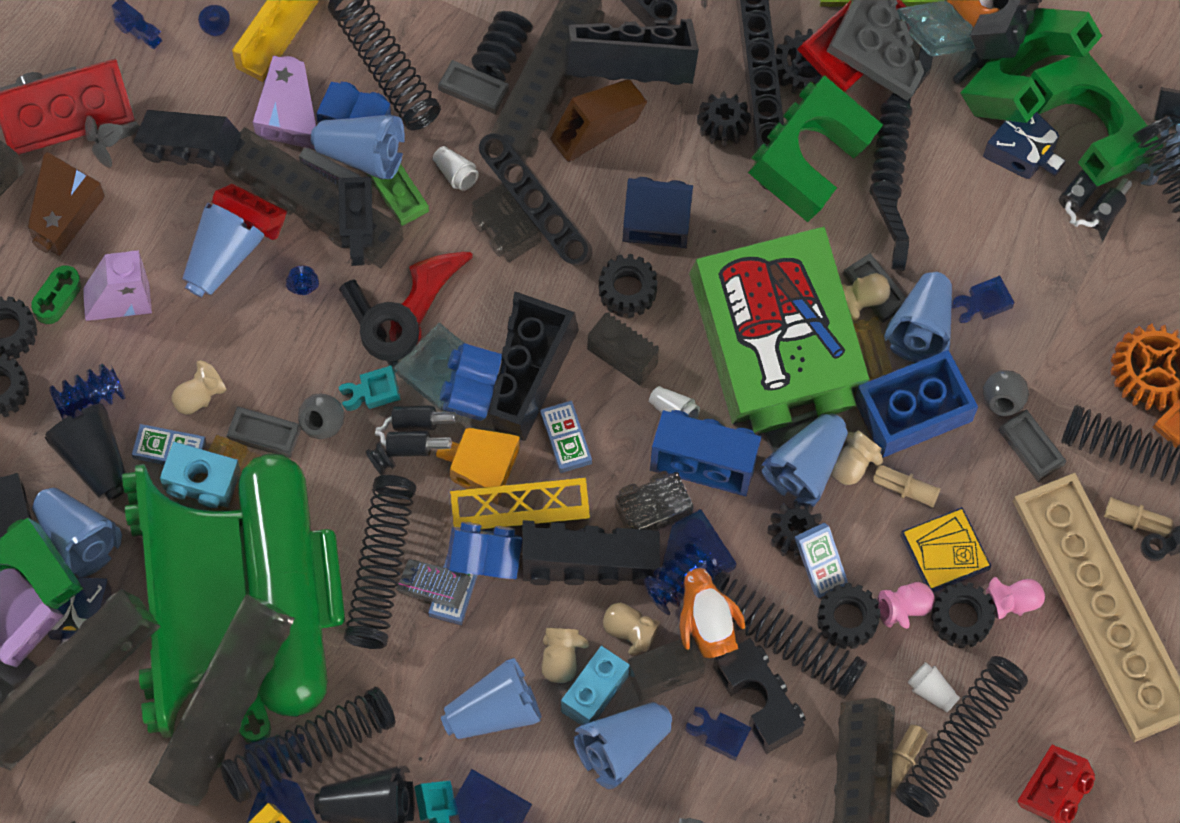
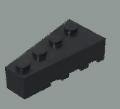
[564,19,699,85]
[490,291,579,441]
[523,520,660,585]

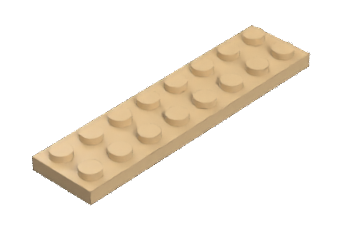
[1013,473,1180,743]

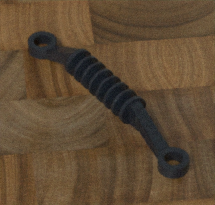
[869,39,935,271]

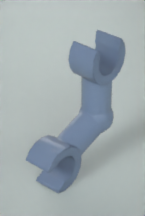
[1135,124,1180,186]

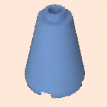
[311,115,405,179]
[182,203,264,298]
[884,272,952,363]
[761,414,848,507]
[32,488,122,578]
[441,658,542,739]
[574,702,672,789]

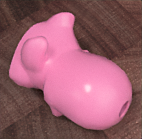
[986,577,1045,619]
[877,582,935,629]

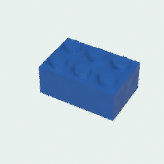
[855,350,978,458]
[650,410,761,497]

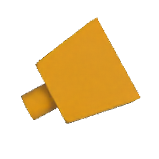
[436,428,520,505]

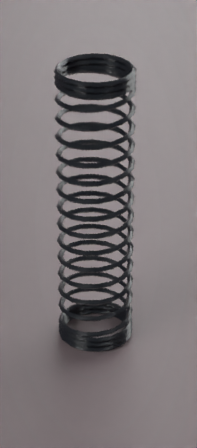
[328,0,441,130]
[1133,116,1180,222]
[1061,404,1180,486]
[343,475,417,649]
[712,570,867,698]
[895,656,1028,817]
[220,687,396,803]

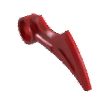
[389,252,473,355]

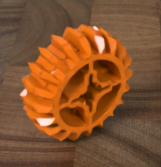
[1110,323,1180,412]

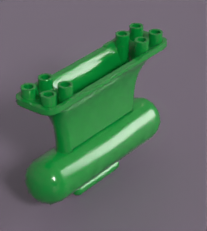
[122,453,345,738]

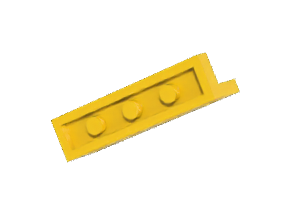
[232,0,320,82]
[450,478,590,529]

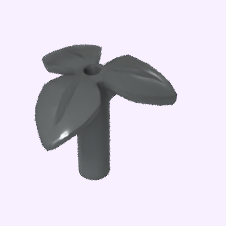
[85,115,140,168]

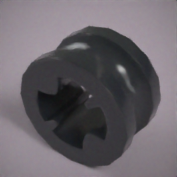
[365,442,396,475]

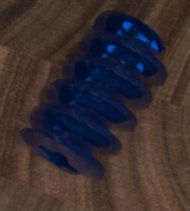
[49,363,126,420]
[644,541,721,615]

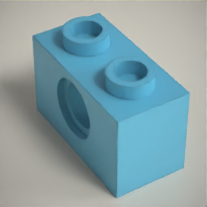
[160,441,241,508]
[561,646,630,725]

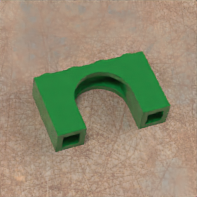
[960,8,1103,123]
[1030,52,1164,187]
[748,75,883,222]
[0,518,84,609]

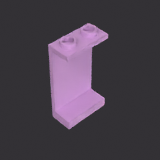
[0,569,64,667]

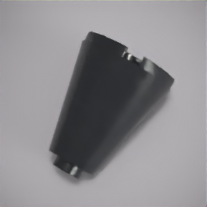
[45,403,126,501]
[314,766,415,823]

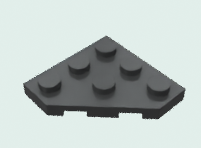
[827,0,924,101]

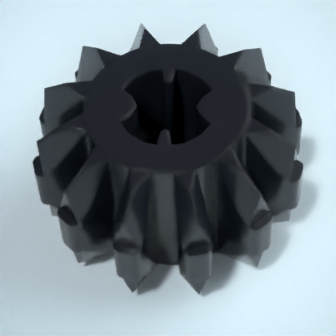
[697,91,752,148]
[767,500,822,560]

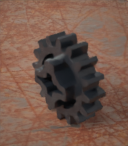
[776,29,823,93]

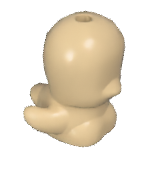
[842,273,890,321]
[172,360,227,415]
[831,430,883,485]
[603,602,660,656]
[541,628,589,683]

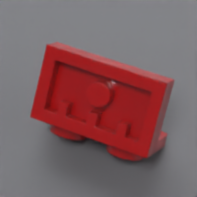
[211,183,288,240]
[1017,744,1095,823]

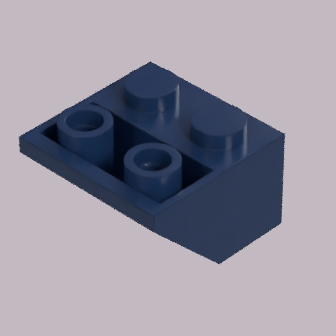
[622,177,693,248]

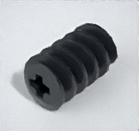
[472,11,533,81]

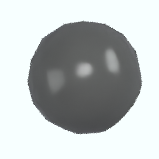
[982,370,1029,416]
[298,393,345,439]

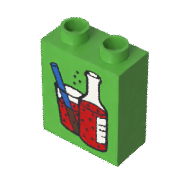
[689,226,869,434]

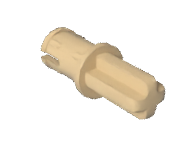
[873,465,941,508]
[1104,497,1173,537]
[878,725,928,792]

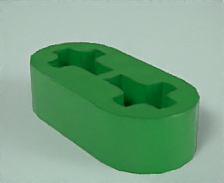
[31,265,82,324]
[228,680,271,745]

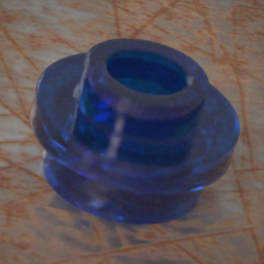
[198,5,230,36]
[286,265,319,295]

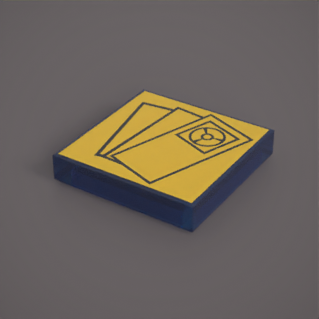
[900,507,992,593]

